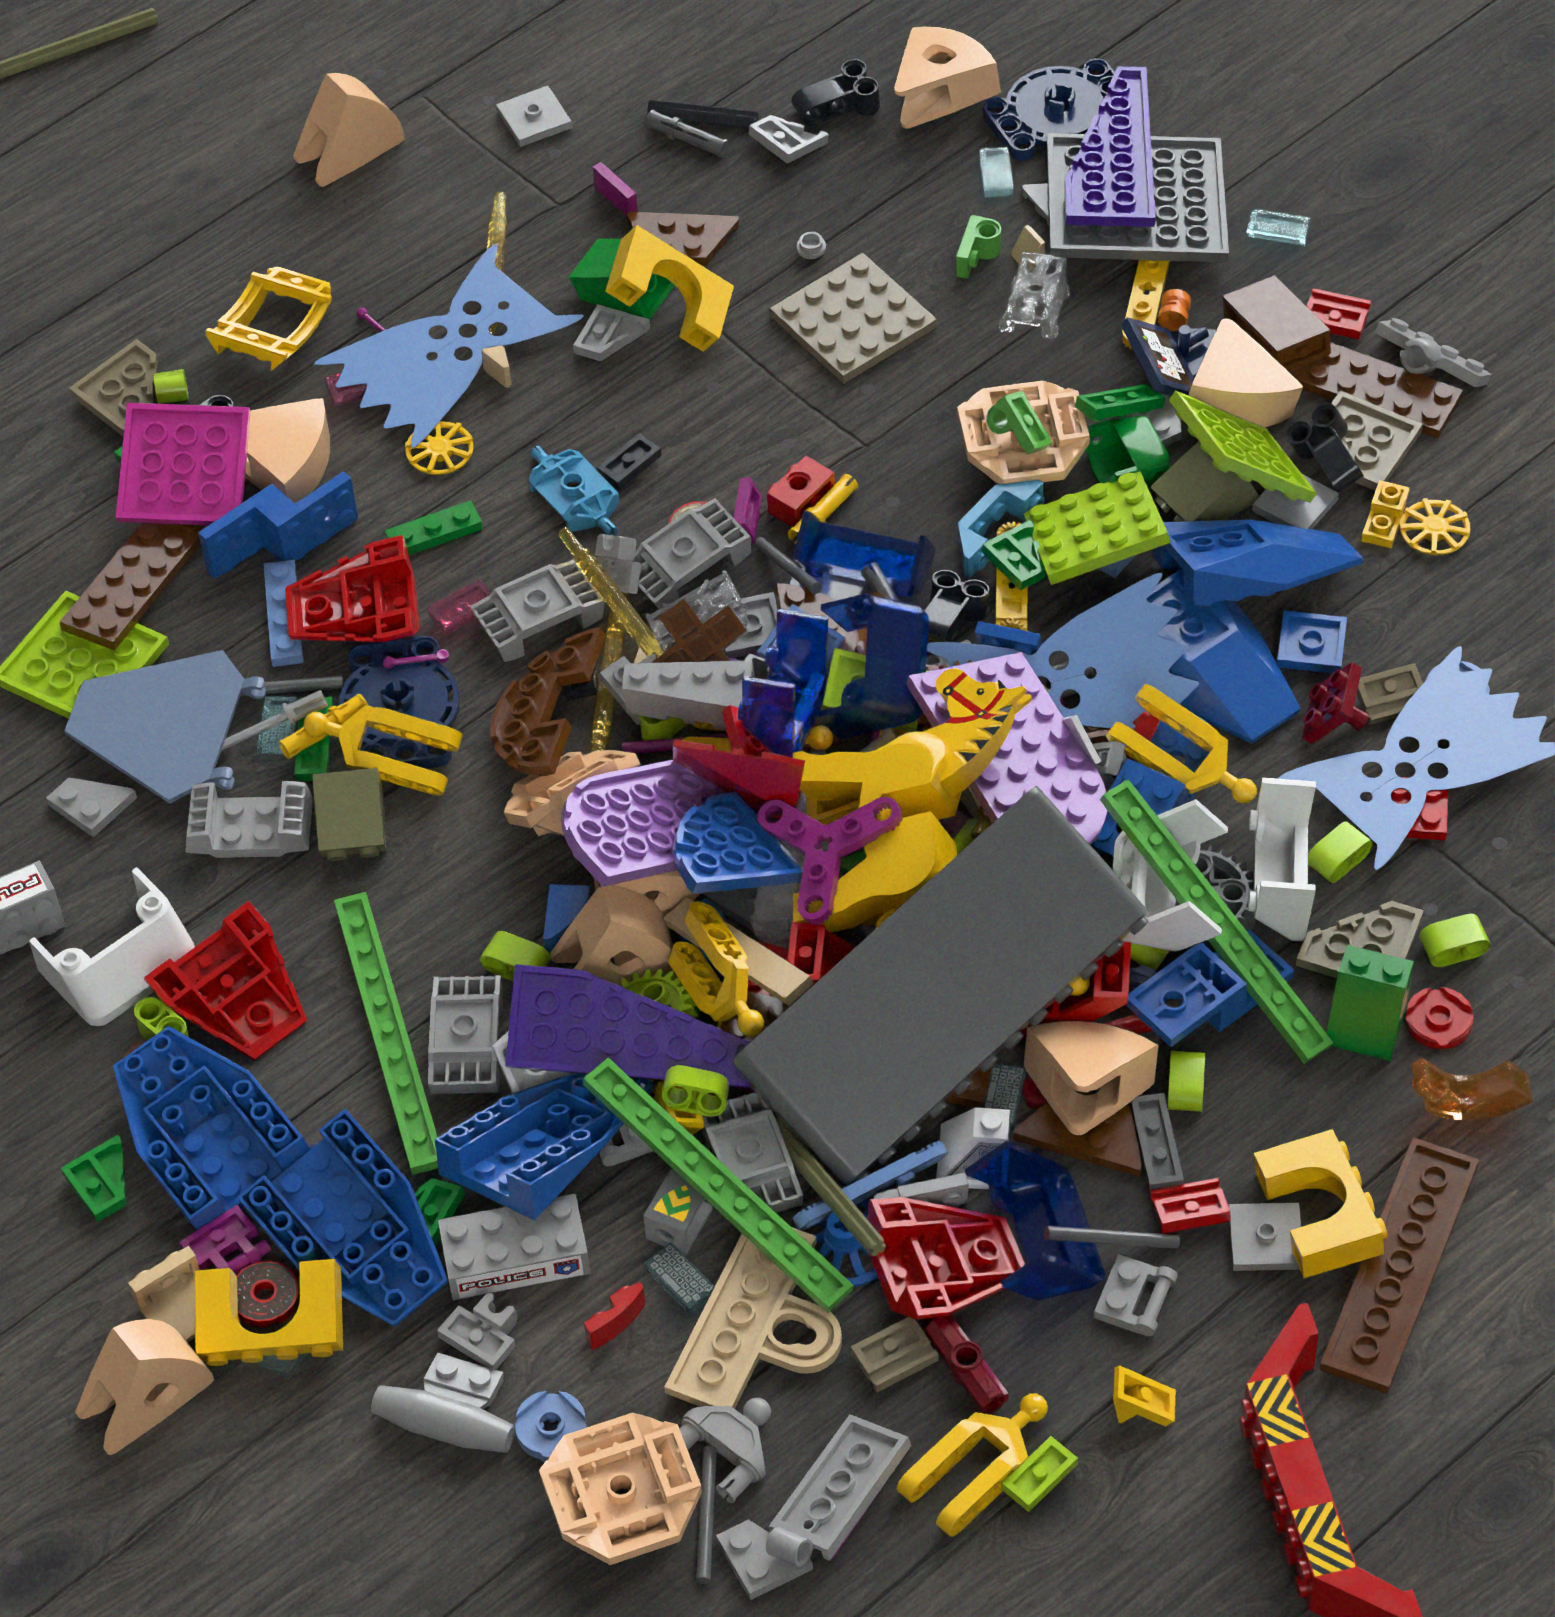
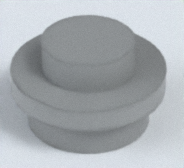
[797,232,826,259]

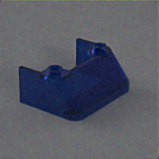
[793,510,936,598]
[813,594,929,739]
[738,608,828,758]
[965,1141,1106,1301]

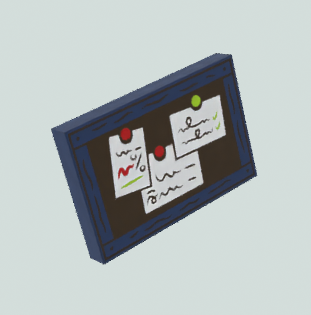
[1121,317,1194,396]

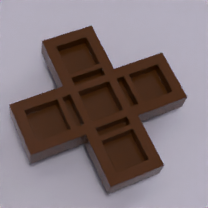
[652,599,748,663]

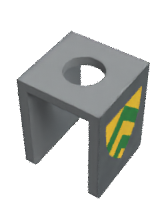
[643,1169,713,1255]

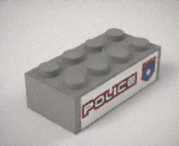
[0,860,66,955]
[438,1194,591,1301]

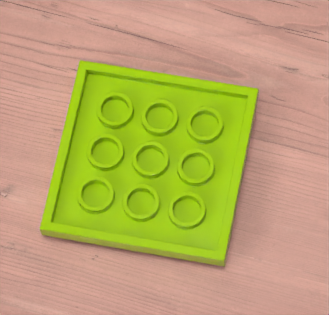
[1169,390,1317,503]
[1023,471,1171,585]
[0,591,169,719]

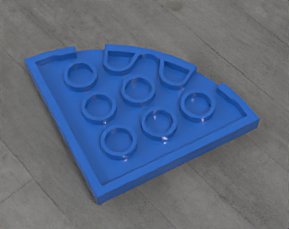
[673,792,803,894]

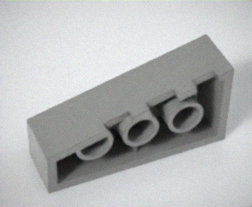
[622,660,756,730]

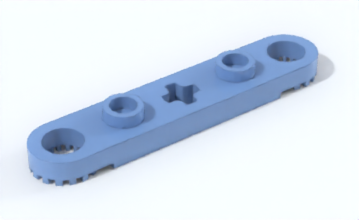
[793,1141,948,1231]

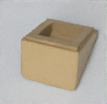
[1011,225,1045,271]
[481,345,512,388]

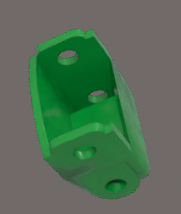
[1085,416,1171,489]

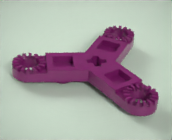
[758,797,903,925]

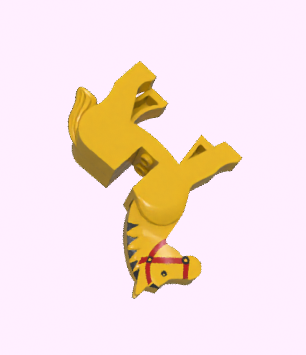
[793,668,1032,933]

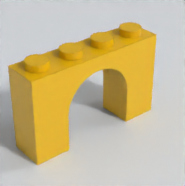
[605,225,734,352]
[1254,1129,1388,1278]
[195,1259,343,1366]

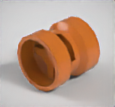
[1158,289,1191,331]

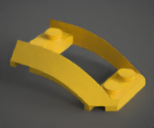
[206,267,332,371]

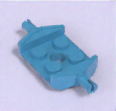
[528,446,620,536]

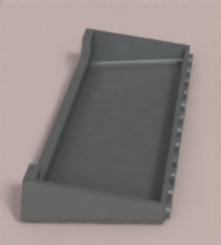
[733,786,1149,1188]

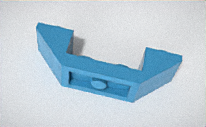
[958,480,1045,579]

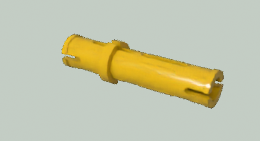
[788,474,858,546]
[278,694,368,759]

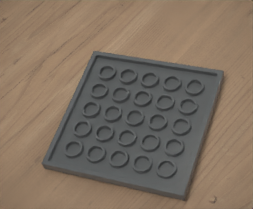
[1046,133,1229,262]

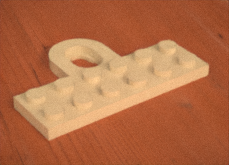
[664,1227,842,1409]

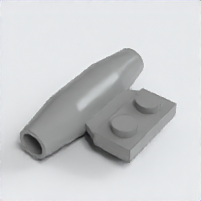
[371,1353,515,1453]

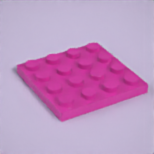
[116,403,251,525]

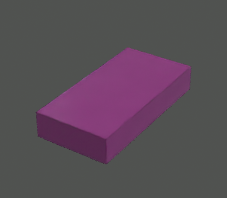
[593,162,638,216]
[734,477,762,544]

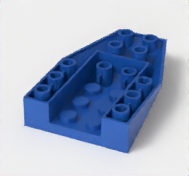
[1152,520,1363,606]
[1147,569,1301,744]
[113,1026,310,1231]
[435,1073,655,1221]
[237,1109,449,1327]

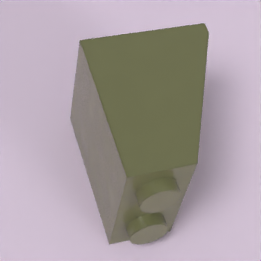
[1150,441,1260,522]
[312,768,387,861]

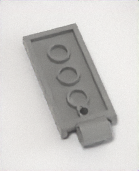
[766,1414,912,1567]

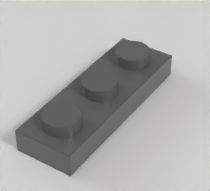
[1130,1093,1184,1192]

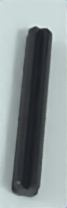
[647,100,760,128]

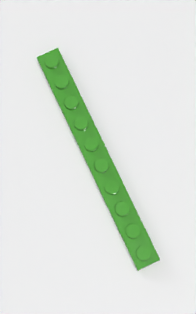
[1100,779,1333,1064]
[334,892,438,1175]
[583,1058,854,1313]

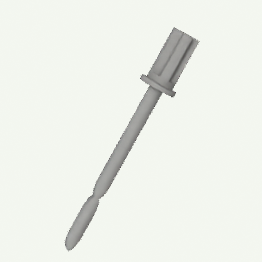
[221,690,328,751]

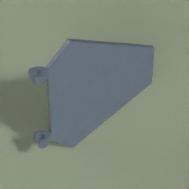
[64,650,266,803]

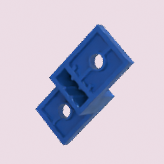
[198,471,358,579]
[1091,721,1210,859]
[1125,929,1294,1047]

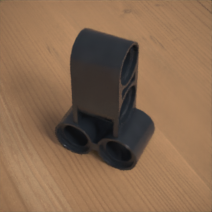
[791,59,880,126]
[1286,403,1364,493]
[915,570,989,644]

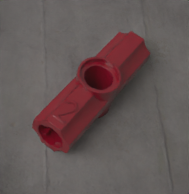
[925,1315,1009,1414]

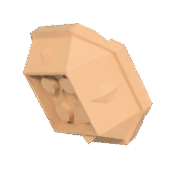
[957,381,1090,484]
[504,750,641,836]
[539,1413,702,1565]

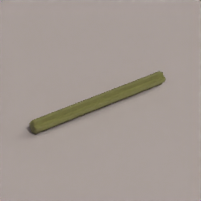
[0,8,158,79]
[775,1118,886,1256]

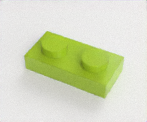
[1002,1436,1078,1512]

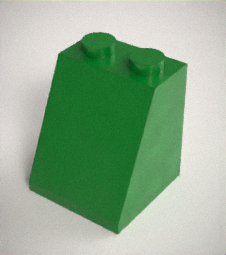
[569,239,675,319]
[1326,945,1414,1061]

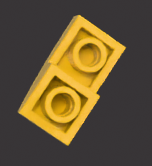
[1361,480,1410,549]

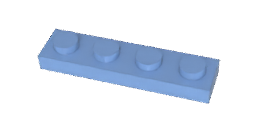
[264,560,304,667]

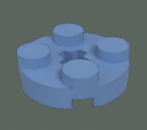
[515,1391,587,1463]

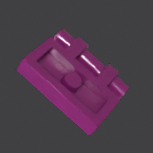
[179,1205,271,1274]

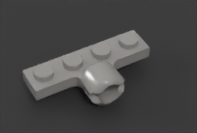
[1374,318,1492,387]

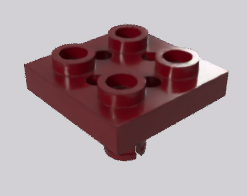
[1302,662,1369,744]

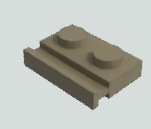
[1357,663,1423,725]
[851,1317,938,1392]

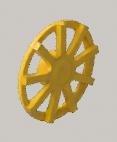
[405,421,474,475]
[1400,498,1470,555]

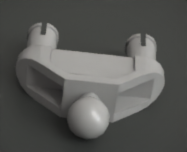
[679,1398,771,1503]

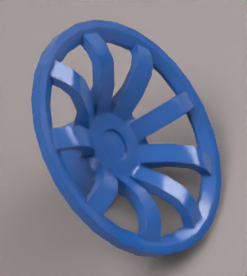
[795,1199,878,1287]

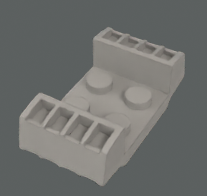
[631,498,751,614]
[470,559,605,662]
[185,781,313,858]
[428,975,503,1095]
[701,1093,803,1213]

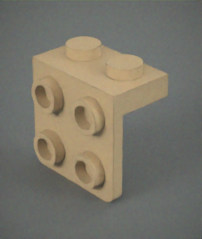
[128,1246,200,1343]

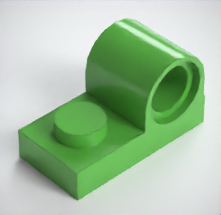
[956,215,1001,279]
[986,391,1053,455]

